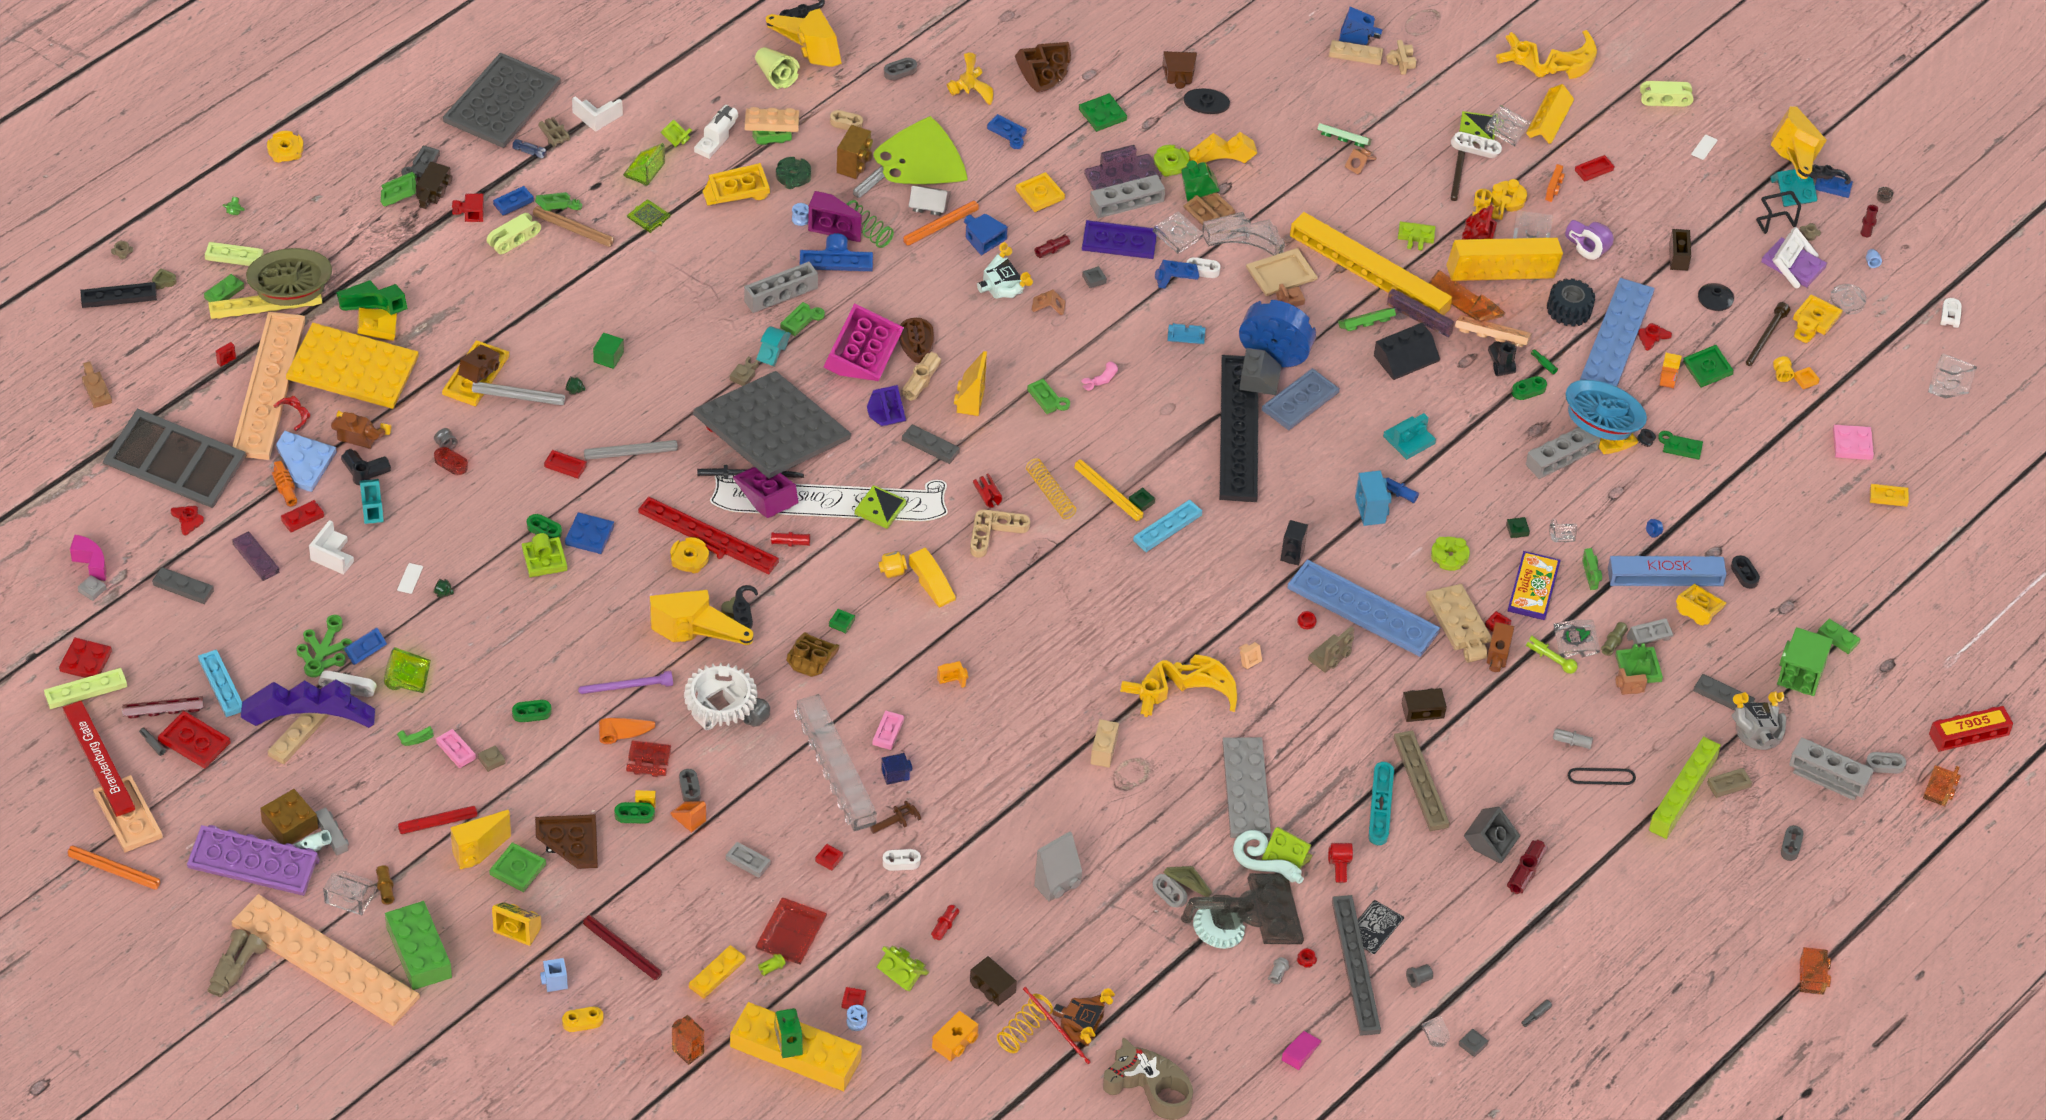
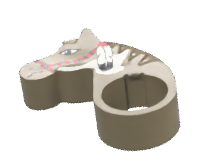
[1103,1038,1193,1120]

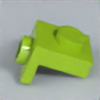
[660,119,692,147]

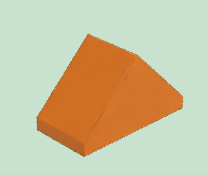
[670,801,706,833]

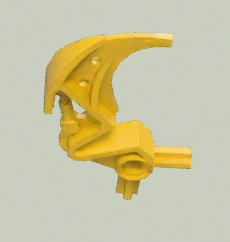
[1496,30,1597,79]
[1120,654,1237,717]

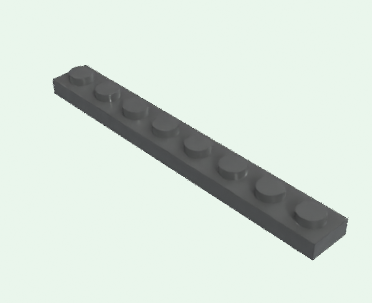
[1332,895,1381,1036]

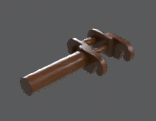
[870,801,921,834]

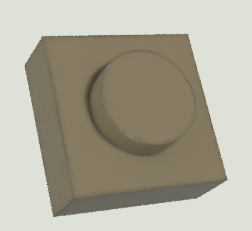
[478,745,505,772]

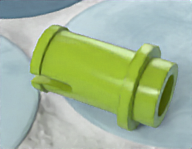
[758,954,786,976]

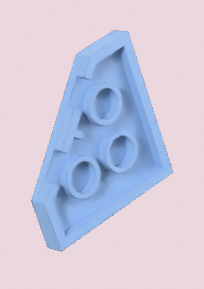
[276,431,337,492]

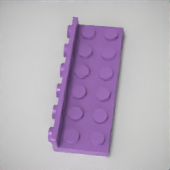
[187,825,320,896]

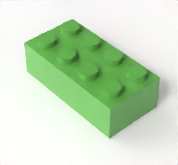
[385,901,452,990]

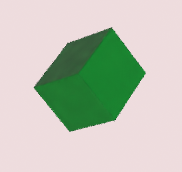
[593,332,624,369]

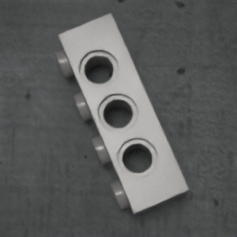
[1090,175,1165,218]
[744,262,818,313]
[1526,426,1601,479]

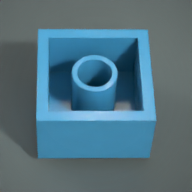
[1355,470,1391,526]

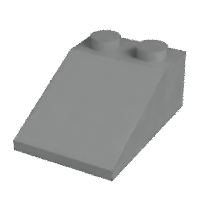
[1034,831,1082,902]

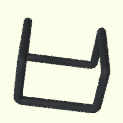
[1756,191,1801,234]

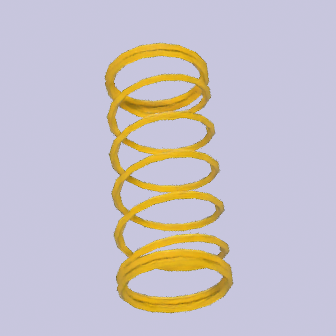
[997,993,1053,1054]

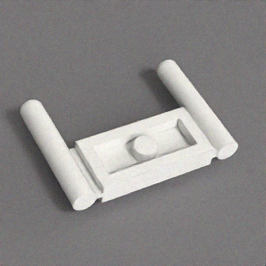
[1772,227,1819,289]

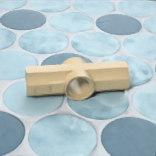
[901,352,941,401]

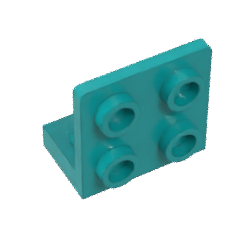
[1770,169,1818,207]

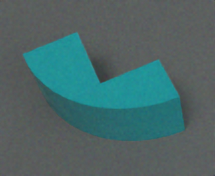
[360,479,384,524]

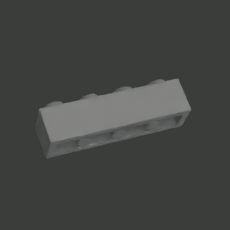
[315,808,349,856]

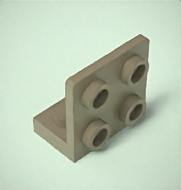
[1308,626,1355,673]

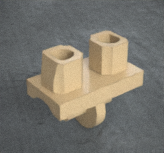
[1386,40,1416,75]

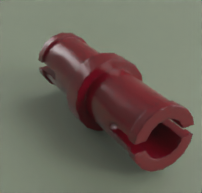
[1860,205,1878,238]
[1034,234,1070,258]

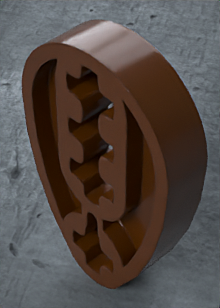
[899,317,934,363]

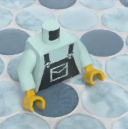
[977,242,1033,299]

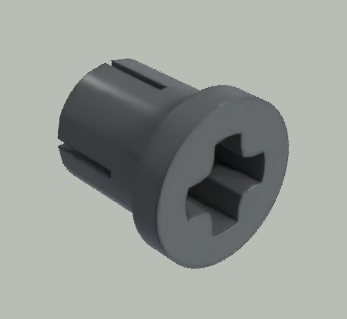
[1406,964,1433,988]

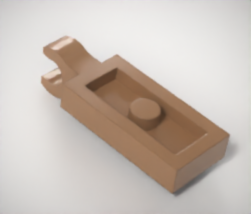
[82,361,112,408]

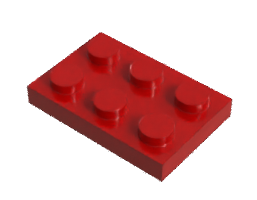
[158,711,231,769]

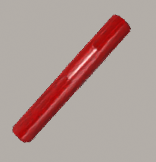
[398,806,477,834]

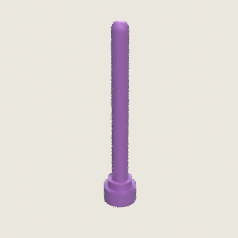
[578,670,673,694]

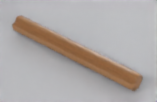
[533,206,614,247]

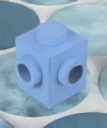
[540,958,568,992]

